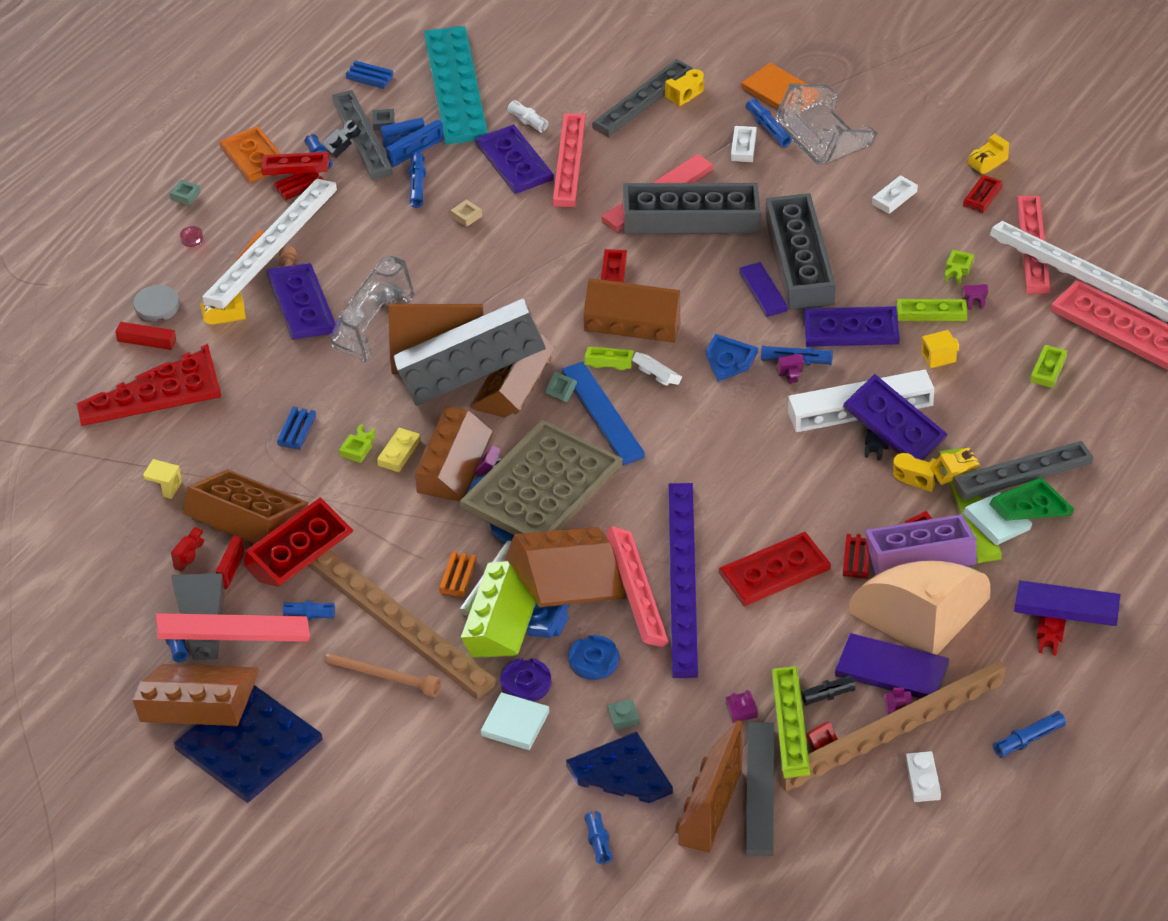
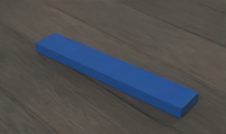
[562,361,645,466]

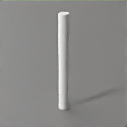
[459,541,511,616]

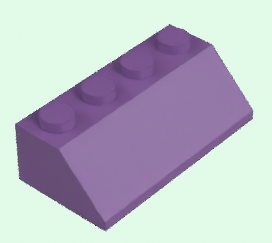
[865,514,977,575]

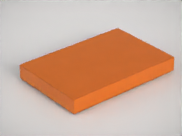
[741,63,818,116]
[219,126,281,183]

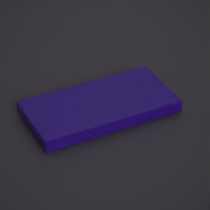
[475,124,554,194]
[267,263,337,340]
[803,306,900,347]
[843,374,948,460]
[1014,580,1121,626]
[835,633,949,698]

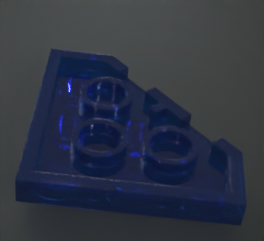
[566,731,673,803]

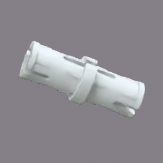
[507,100,548,133]

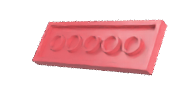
[1051,279,1168,370]

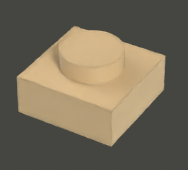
[450,199,482,227]

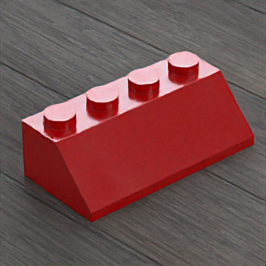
[243,497,353,587]

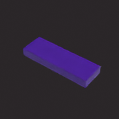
[739,262,788,317]

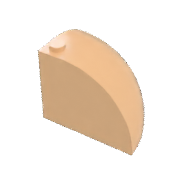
[849,561,991,655]

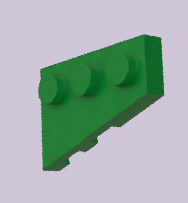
[989,477,1075,521]

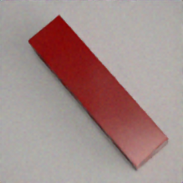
[115,321,176,350]

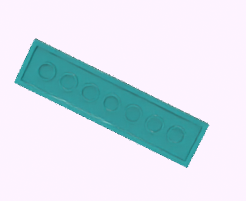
[424,26,488,145]

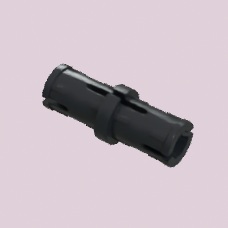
[801,675,856,706]

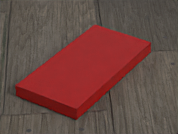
[719,531,831,606]

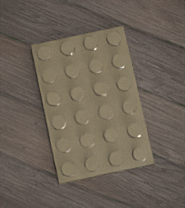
[460,419,623,535]

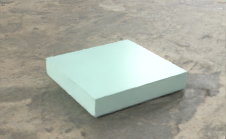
[963,492,1032,545]
[481,692,549,750]

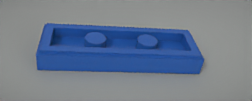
[386,119,444,168]

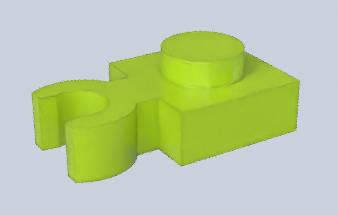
[944,250,975,285]
[339,424,376,463]

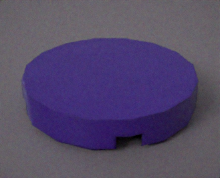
[500,658,552,702]

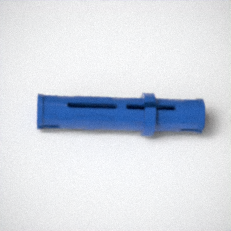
[746,98,792,148]
[408,152,426,208]
[761,345,833,365]
[993,711,1066,758]

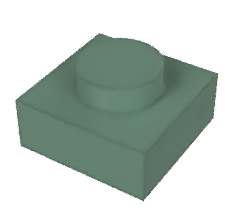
[170,180,201,206]
[545,371,577,403]
[607,699,640,731]

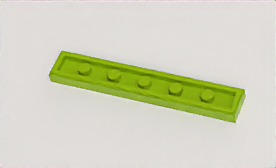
[939,448,1002,563]
[772,666,810,778]

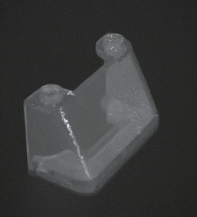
[776,84,877,164]
[330,256,415,362]

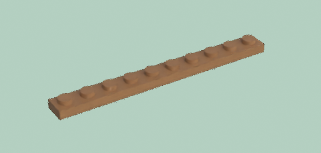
[308,550,496,700]
[780,660,1005,791]

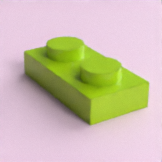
[1030,345,1068,388]
[584,347,634,370]

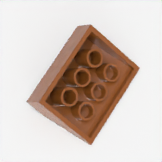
[388,304,484,374]
[183,469,309,545]
[506,527,626,607]
[133,664,260,726]
[675,720,742,853]

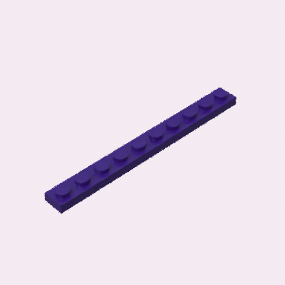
[668,483,698,678]

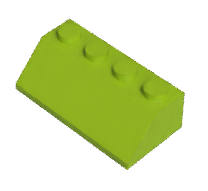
[461,561,536,658]

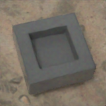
[372,109,395,131]

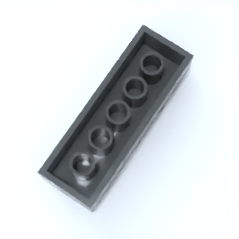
[622,183,761,234]
[766,193,835,310]
[394,298,546,406]

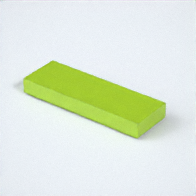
[896,299,967,321]

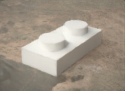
[731,126,757,162]
[872,175,918,214]
[632,352,682,386]
[905,751,941,802]

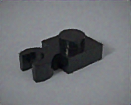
[322,120,361,158]
[864,428,889,460]

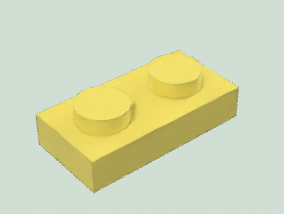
[377,427,421,472]

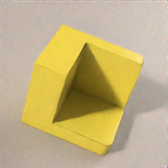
[143,459,182,499]

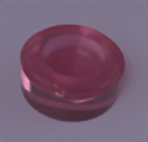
[180,226,203,247]

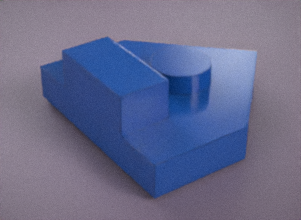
[705,334,758,382]
[526,603,570,638]

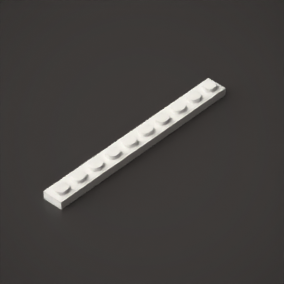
[202,179,337,309]
[990,221,1168,322]

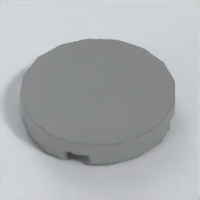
[134,285,180,322]

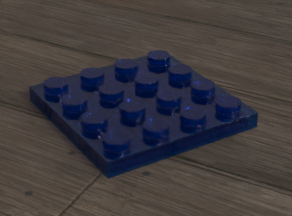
[174,685,323,803]

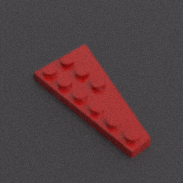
[76,343,221,426]

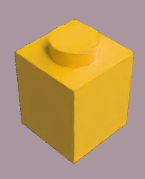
[921,330,959,369]

